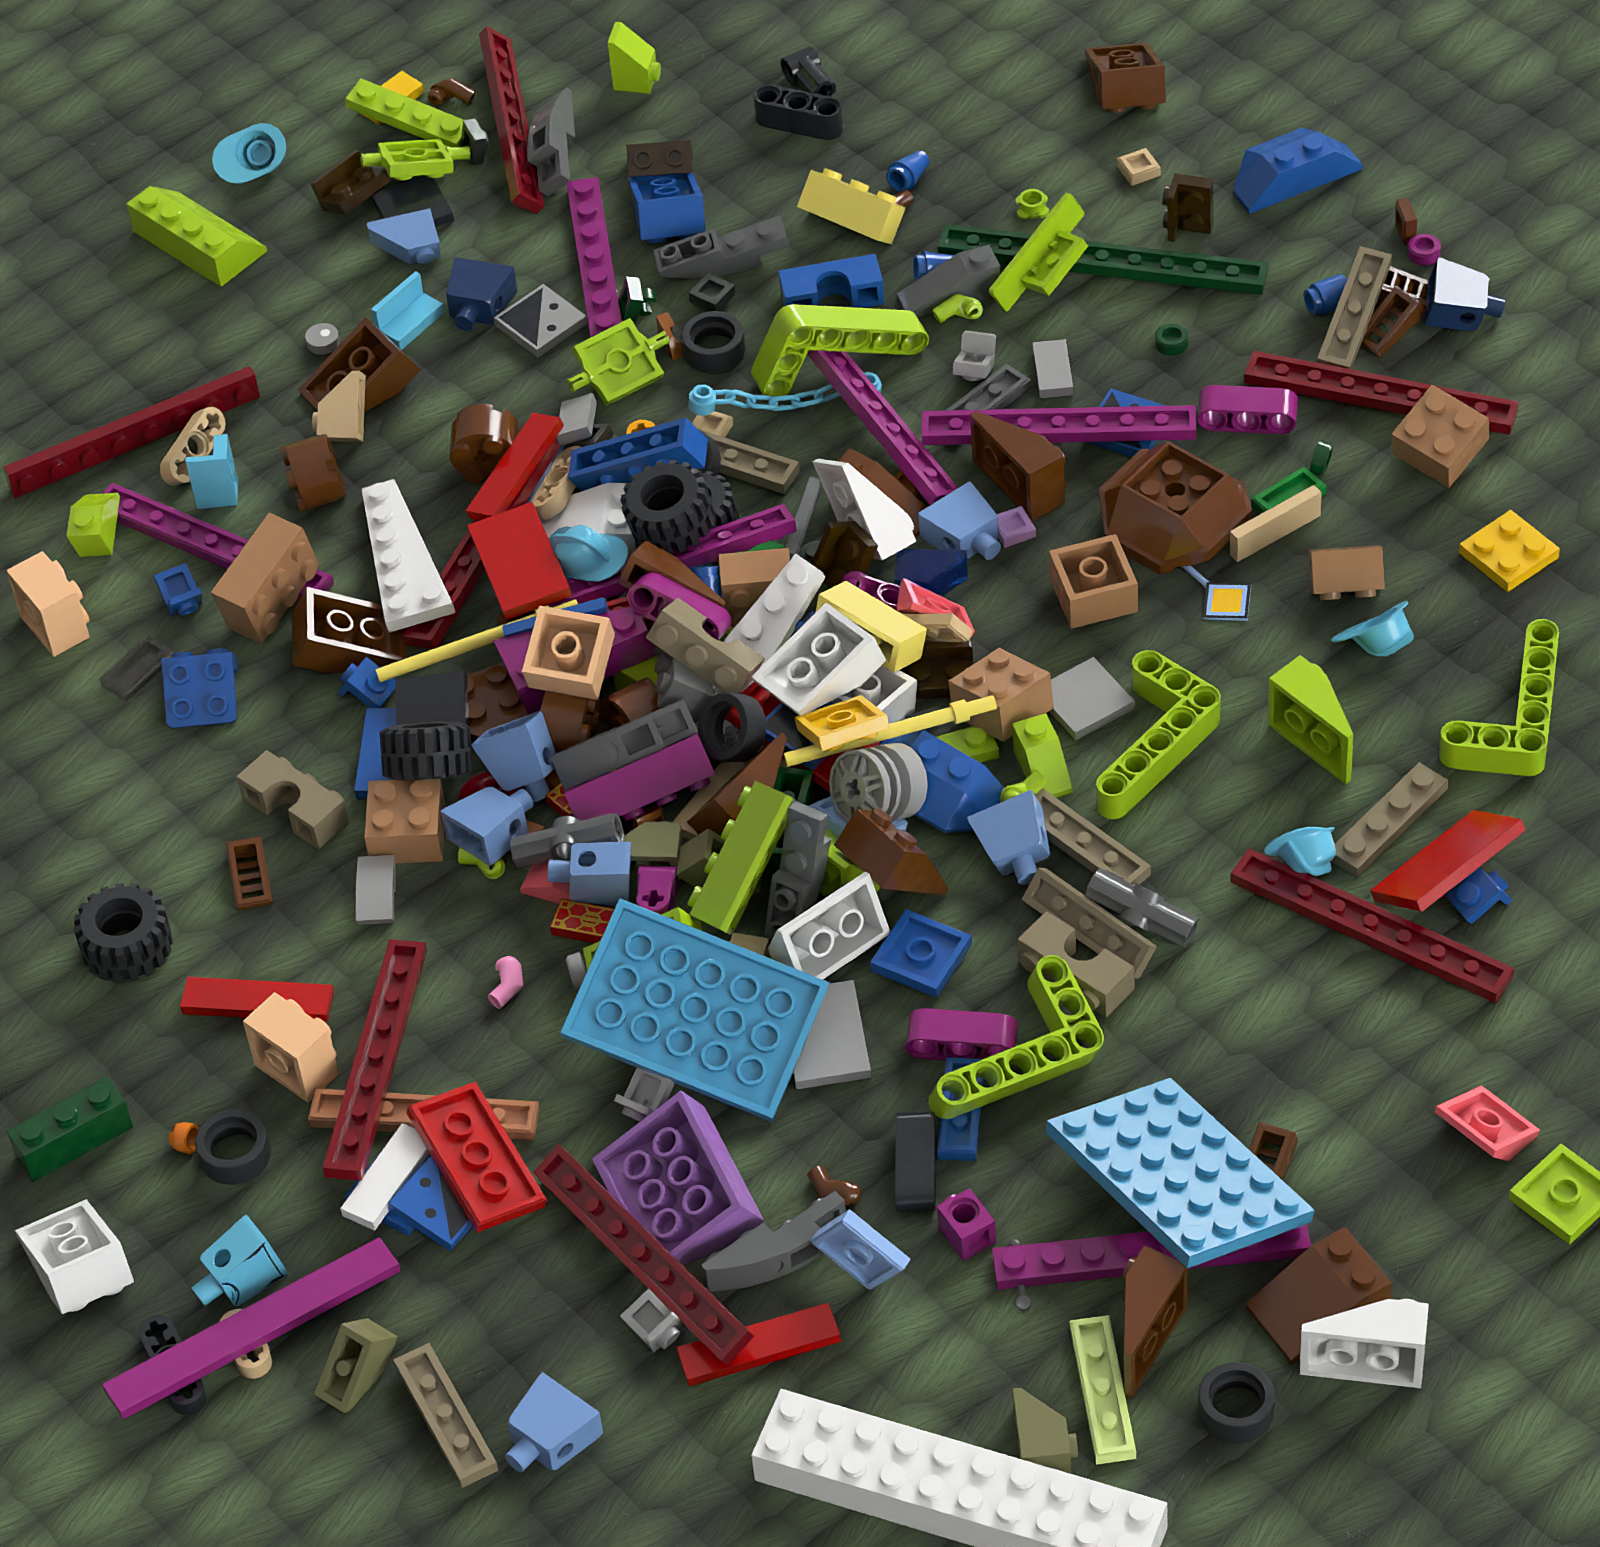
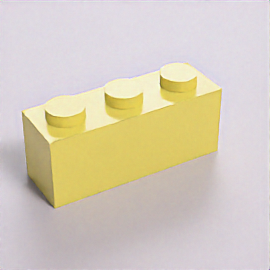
[797,168,906,244]
[815,581,927,673]

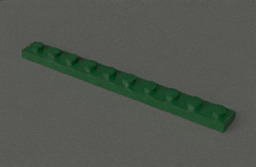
[937,224,1268,295]

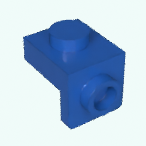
[154,563,203,616]
[337,657,396,708]
[1445,866,1513,924]

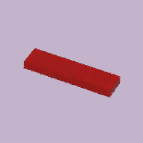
[466,413,564,521]
[180,977,334,1022]
[676,1303,841,1387]

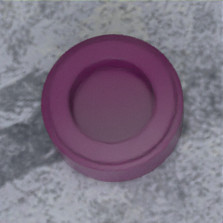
[1407,234,1441,265]

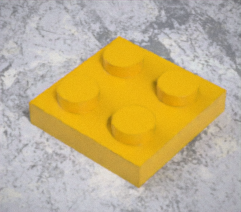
[1459,510,1560,592]
[795,695,889,751]

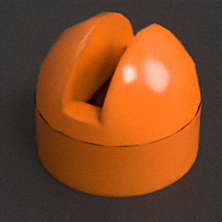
[168,1122,199,1154]

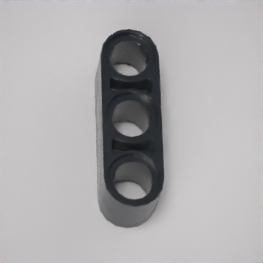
[753,84,843,140]
[895,1112,936,1211]

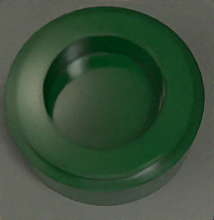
[1155,324,1189,356]
[1309,439,1333,476]

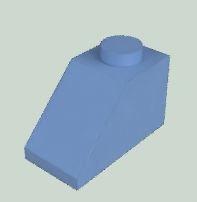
[367,208,441,264]

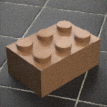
[211,512,319,644]

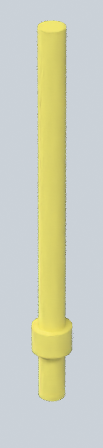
[376,599,578,683]
[783,695,997,767]

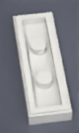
[340,1123,430,1231]

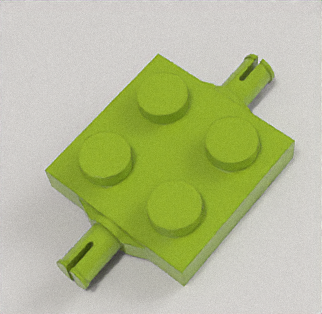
[360,139,470,180]
[566,318,670,406]

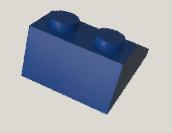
[628,173,706,243]

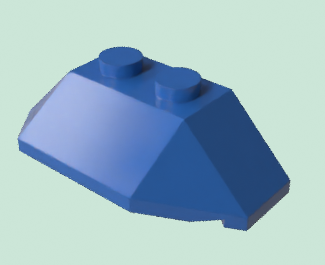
[1233,128,1363,214]
[881,730,1004,833]

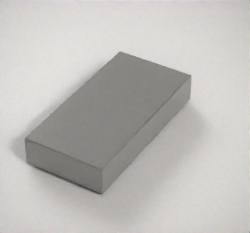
[1032,339,1073,398]
[557,393,597,446]

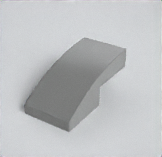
[356,855,396,925]

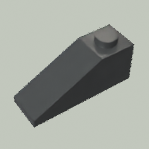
[897,245,1001,317]

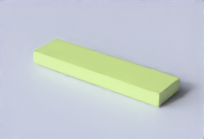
[1070,1315,1136,1465]

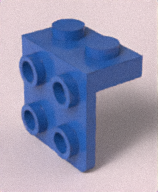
[161,649,239,728]

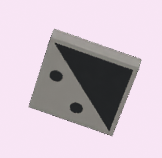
[494,284,587,358]

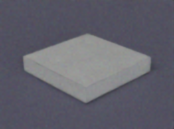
[1049,657,1135,741]

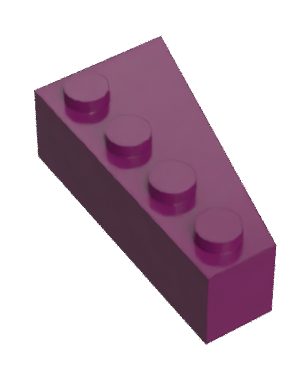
[493,607,656,714]
[564,733,715,821]

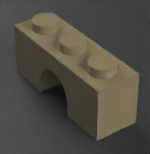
[646,598,765,694]
[236,750,349,850]
[1018,911,1135,1018]

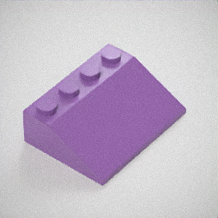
[592,1091,764,1265]

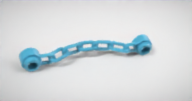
[688,372,882,416]

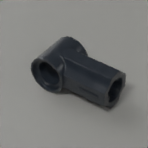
[780,46,836,97]

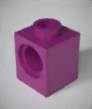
[937,1188,996,1261]

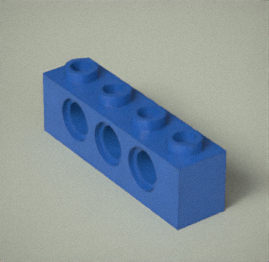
[568,417,708,491]

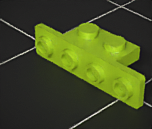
[989,193,1088,311]

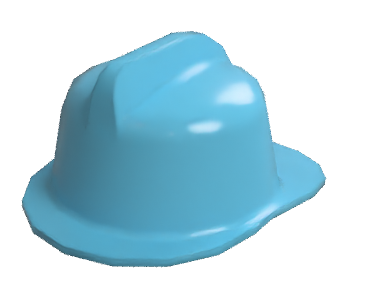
[212,123,286,184]
[553,525,629,582]
[1331,601,1414,656]
[1264,827,1336,876]

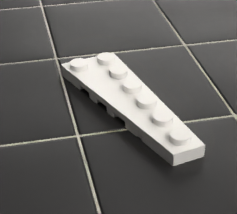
[362,479,455,632]
[694,554,825,745]

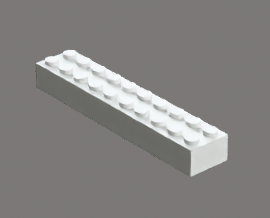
[751,1389,1167,1547]

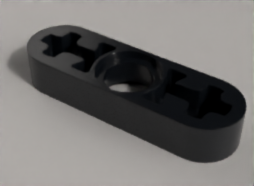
[139,1315,207,1415]

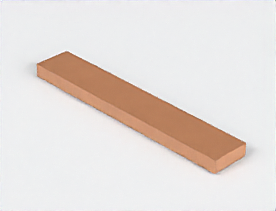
[308,1088,540,1140]

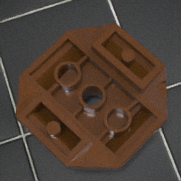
[1099,441,1252,574]

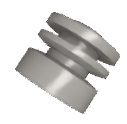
[829,743,928,822]

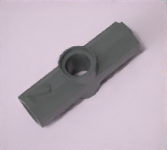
[510,813,624,868]
[1085,867,1200,947]

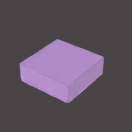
[997,506,1036,548]

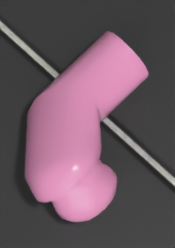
[488,956,523,1009]

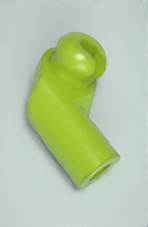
[931,294,983,324]
[1000,770,1049,803]
[458,847,505,879]

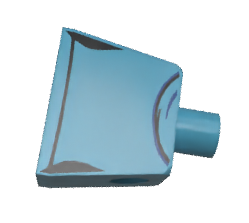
[191,1215,289,1306]

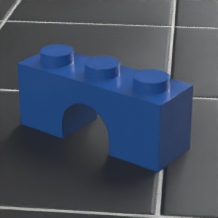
[778,254,885,308]

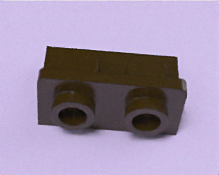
[626,140,693,177]
[311,150,391,215]
[1162,173,1214,242]
[810,521,879,589]
[902,641,973,699]

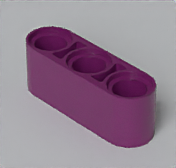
[1197,385,1298,434]
[627,572,731,641]
[905,1008,1019,1061]

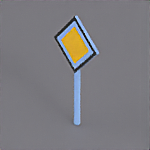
[1182,566,1251,621]

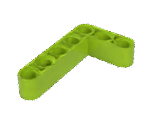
[751,304,929,397]
[1439,619,1559,776]
[1096,650,1221,819]
[928,955,1104,1119]

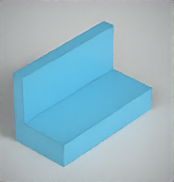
[371,271,444,350]
[186,434,238,509]

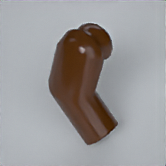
[428,78,476,105]

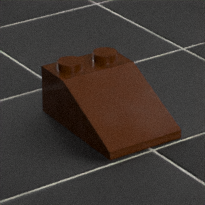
[1085,42,1166,113]
[298,317,421,412]
[970,411,1066,522]
[292,587,407,673]
[687,732,787,836]
[834,808,949,895]
[1245,1227,1392,1364]
[1123,1245,1187,1399]

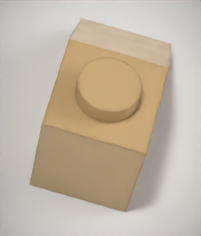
[312,371,366,442]

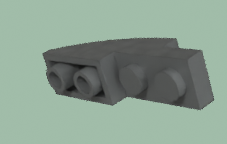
[527,87,575,196]
[653,215,789,279]
[550,699,698,790]
[764,801,831,939]
[701,1191,846,1292]

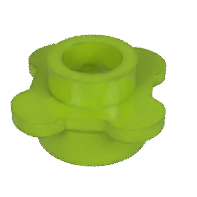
[1016,189,1049,219]

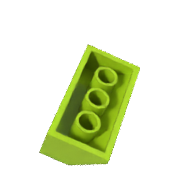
[126,186,267,287]
[688,781,796,935]

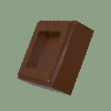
[1394,197,1417,245]

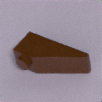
[838,449,927,538]
[619,541,726,630]

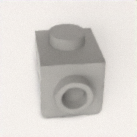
[953,330,996,381]
[614,1068,675,1122]
[620,1289,682,1352]

